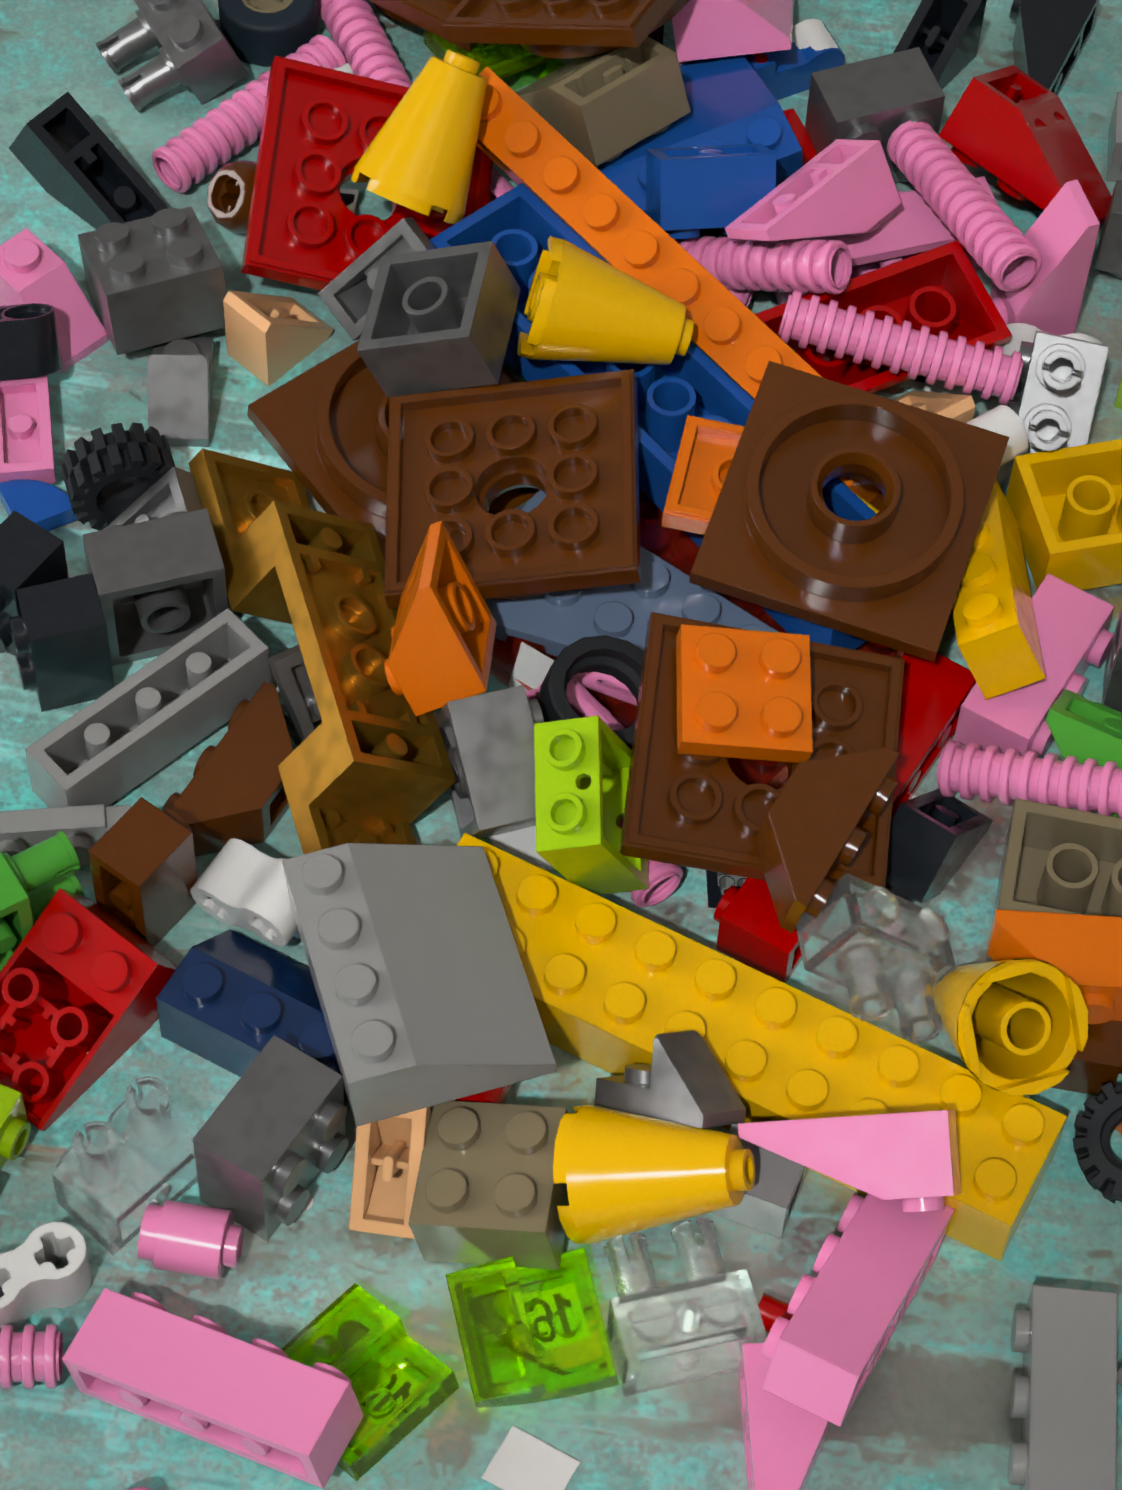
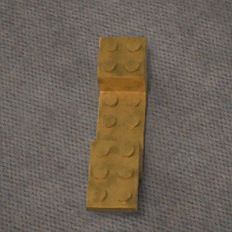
[188,448,456,854]

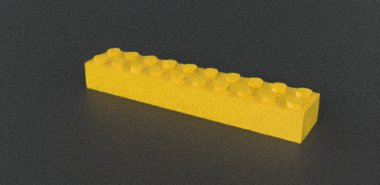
[456,833,1067,1262]

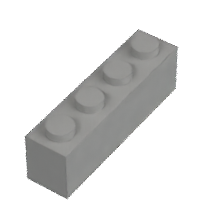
[25,608,271,808]
[1008,1285,1117,1490]

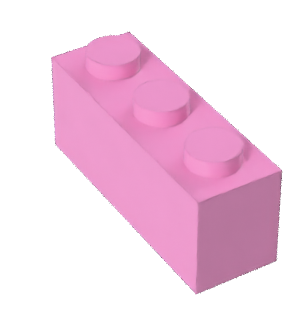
[954,573,1115,757]

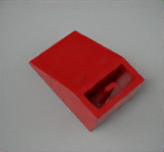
[939,65,1112,224]
[0,888,178,1131]

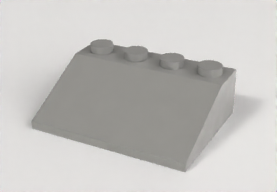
[282,843,557,1127]

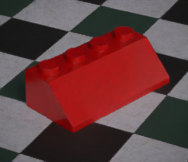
[755,240,1013,393]

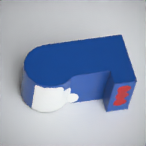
[744,19,845,100]

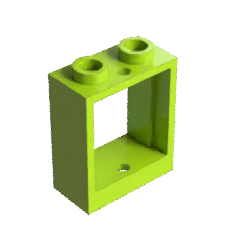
[534,716,649,895]

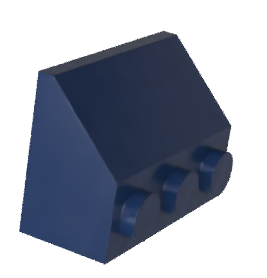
[156,929,349,1106]

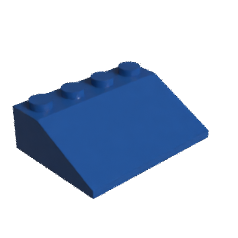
[593,55,802,213]

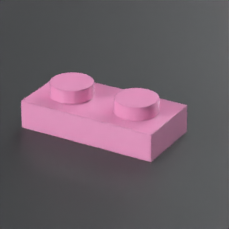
[0,375,56,484]

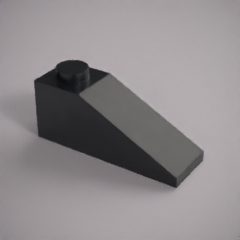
[1009,0,1100,96]
[9,92,168,229]

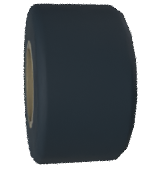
[218,0,319,67]

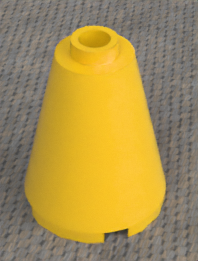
[351,49,487,224]
[517,236,694,365]
[931,958,1089,1096]
[553,1105,755,1244]

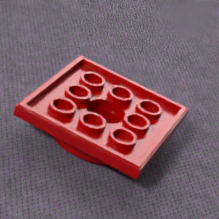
[241,56,493,290]

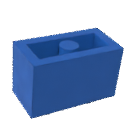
[646,143,776,239]

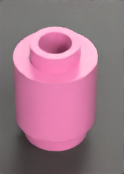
[138,1200,244,1280]

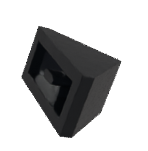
[893,0,987,89]

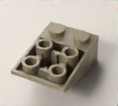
[516,36,691,166]

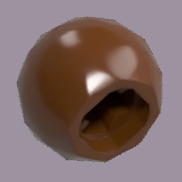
[207,160,257,234]

